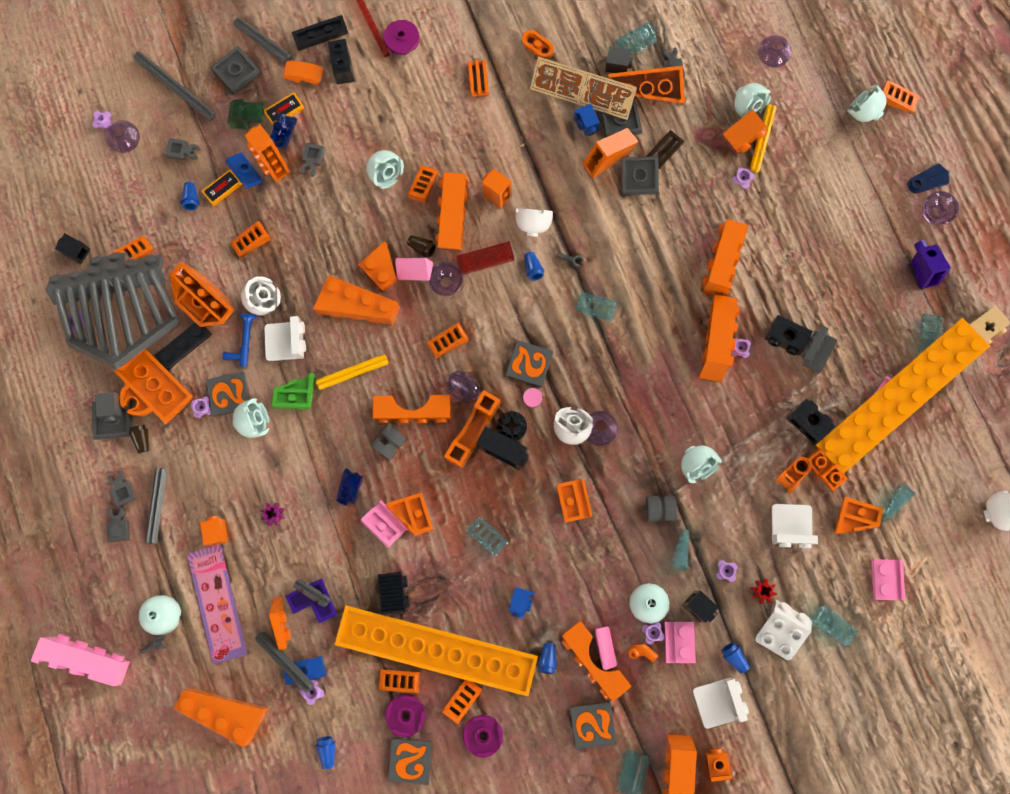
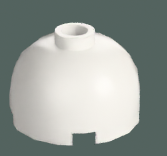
[515,209,553,237]
[241,277,281,315]
[554,407,593,445]
[983,490,1010,531]

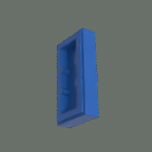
[226,152,262,189]
[283,656,326,685]

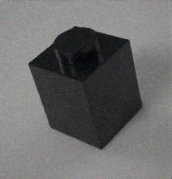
[55,233,90,264]

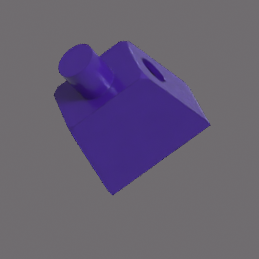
[912,240,951,289]

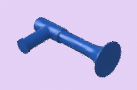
[223,314,258,367]

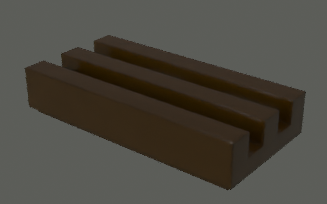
[646,130,684,169]

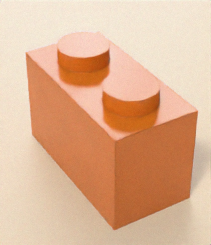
[723,109,767,154]
[482,168,512,209]

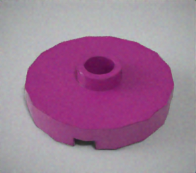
[384,20,419,55]
[385,695,426,737]
[463,715,503,757]

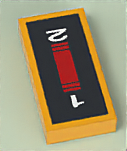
[264,92,304,127]
[201,169,242,206]

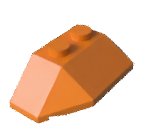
[169,261,234,327]

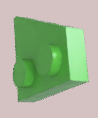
[272,373,315,410]

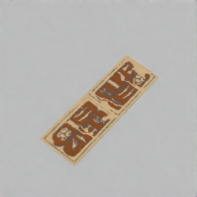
[530,57,637,120]

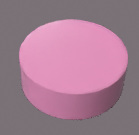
[523,388,542,408]

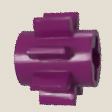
[260,502,285,527]

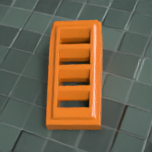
[882,80,919,113]
[408,165,439,204]
[230,221,271,258]
[110,235,155,260]
[427,322,469,359]
[379,669,421,693]
[442,680,483,724]

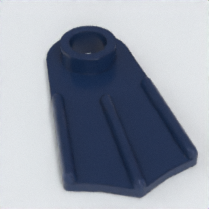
[907,163,950,193]

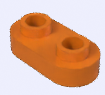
[522,30,554,60]

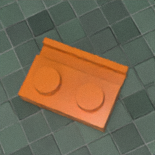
[556,478,593,523]

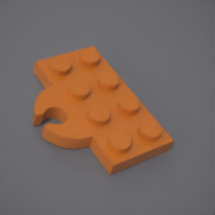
[114,349,194,424]

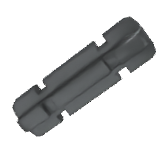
[293,579,330,607]

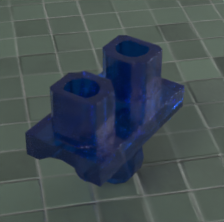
[270,113,297,149]
[336,468,363,506]

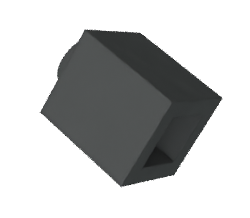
[605,46,633,73]
[95,392,123,422]

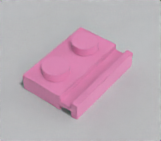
[360,501,408,548]
[871,559,905,600]
[664,622,696,663]

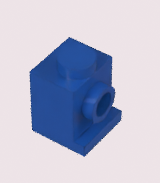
[573,104,600,136]
[509,587,535,619]

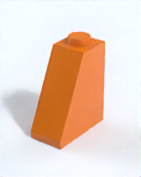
[582,128,638,178]

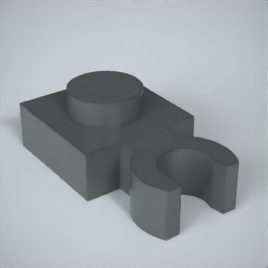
[663,47,685,78]
[165,138,200,161]
[301,143,325,177]
[108,471,137,507]
[107,507,130,542]

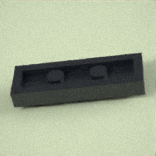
[292,15,349,51]
[155,323,212,371]

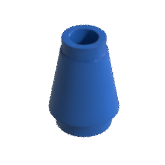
[180,182,199,210]
[524,252,544,281]
[721,642,750,674]
[537,643,557,674]
[315,736,335,769]

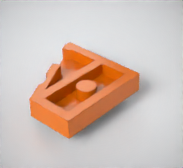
[358,241,397,293]
[386,492,434,536]
[834,497,884,534]
[269,596,291,650]

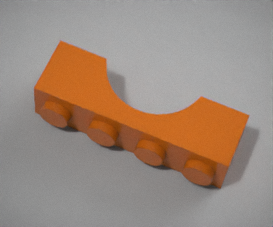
[444,390,501,469]
[373,395,451,425]
[561,621,632,702]

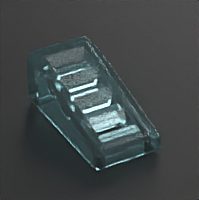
[616,22,657,54]
[576,292,618,322]
[919,313,943,353]
[881,483,915,522]
[466,516,509,557]
[670,530,690,571]
[812,606,858,647]

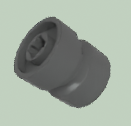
[370,424,407,460]
[646,495,677,522]

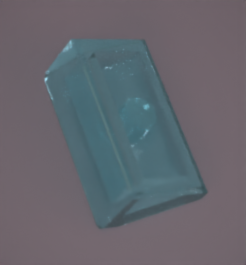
[617,749,650,794]

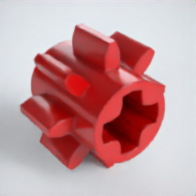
[750,579,777,604]

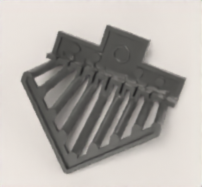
[46,252,180,369]

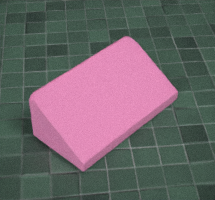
[395,258,433,281]
[594,626,617,670]

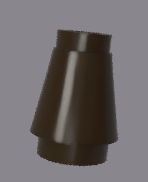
[407,235,436,258]
[129,425,150,454]

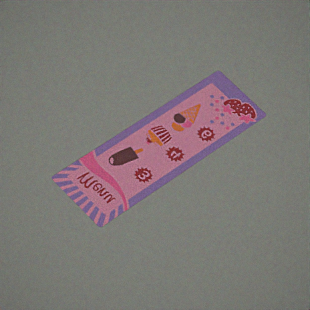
[187,544,247,665]

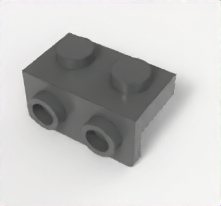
[802,325,837,373]

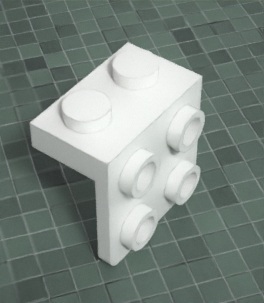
[265,316,306,361]
[772,504,818,548]
[755,600,812,660]
[693,677,749,729]

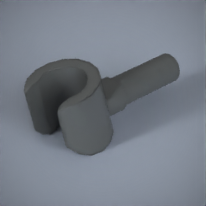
[558,252,584,269]
[140,636,168,654]

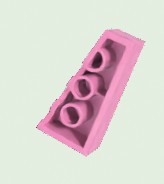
[31,634,130,686]

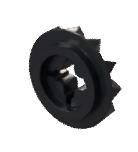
[496,411,527,441]

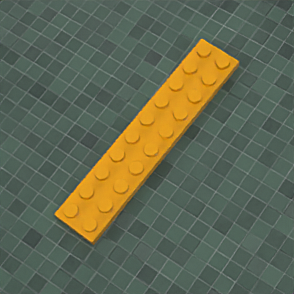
[815,318,990,473]
[334,605,538,696]

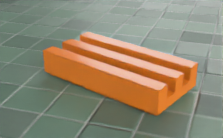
[468,59,489,97]

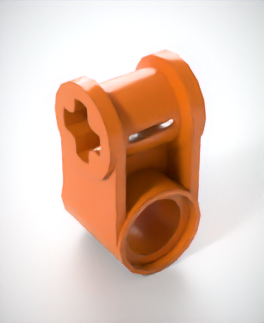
[774,457,812,494]

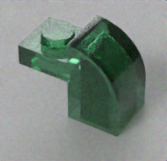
[228,99,265,129]

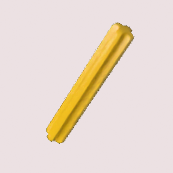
[749,104,776,173]
[316,354,389,390]

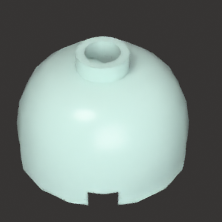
[734,83,771,118]
[847,84,887,122]
[366,150,404,189]
[232,399,269,438]
[681,446,722,483]
[629,583,670,624]
[138,595,181,635]

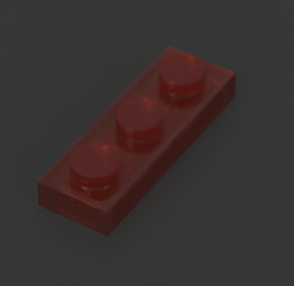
[456,241,515,275]

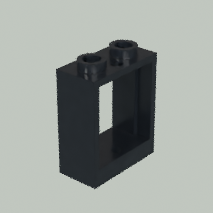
[476,426,529,470]

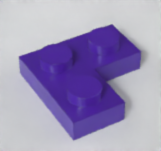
[285,578,338,623]

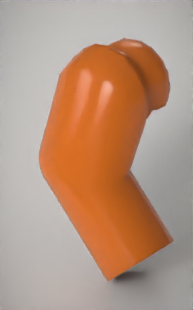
[628,643,659,663]

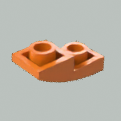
[282,61,324,86]
[807,448,848,491]

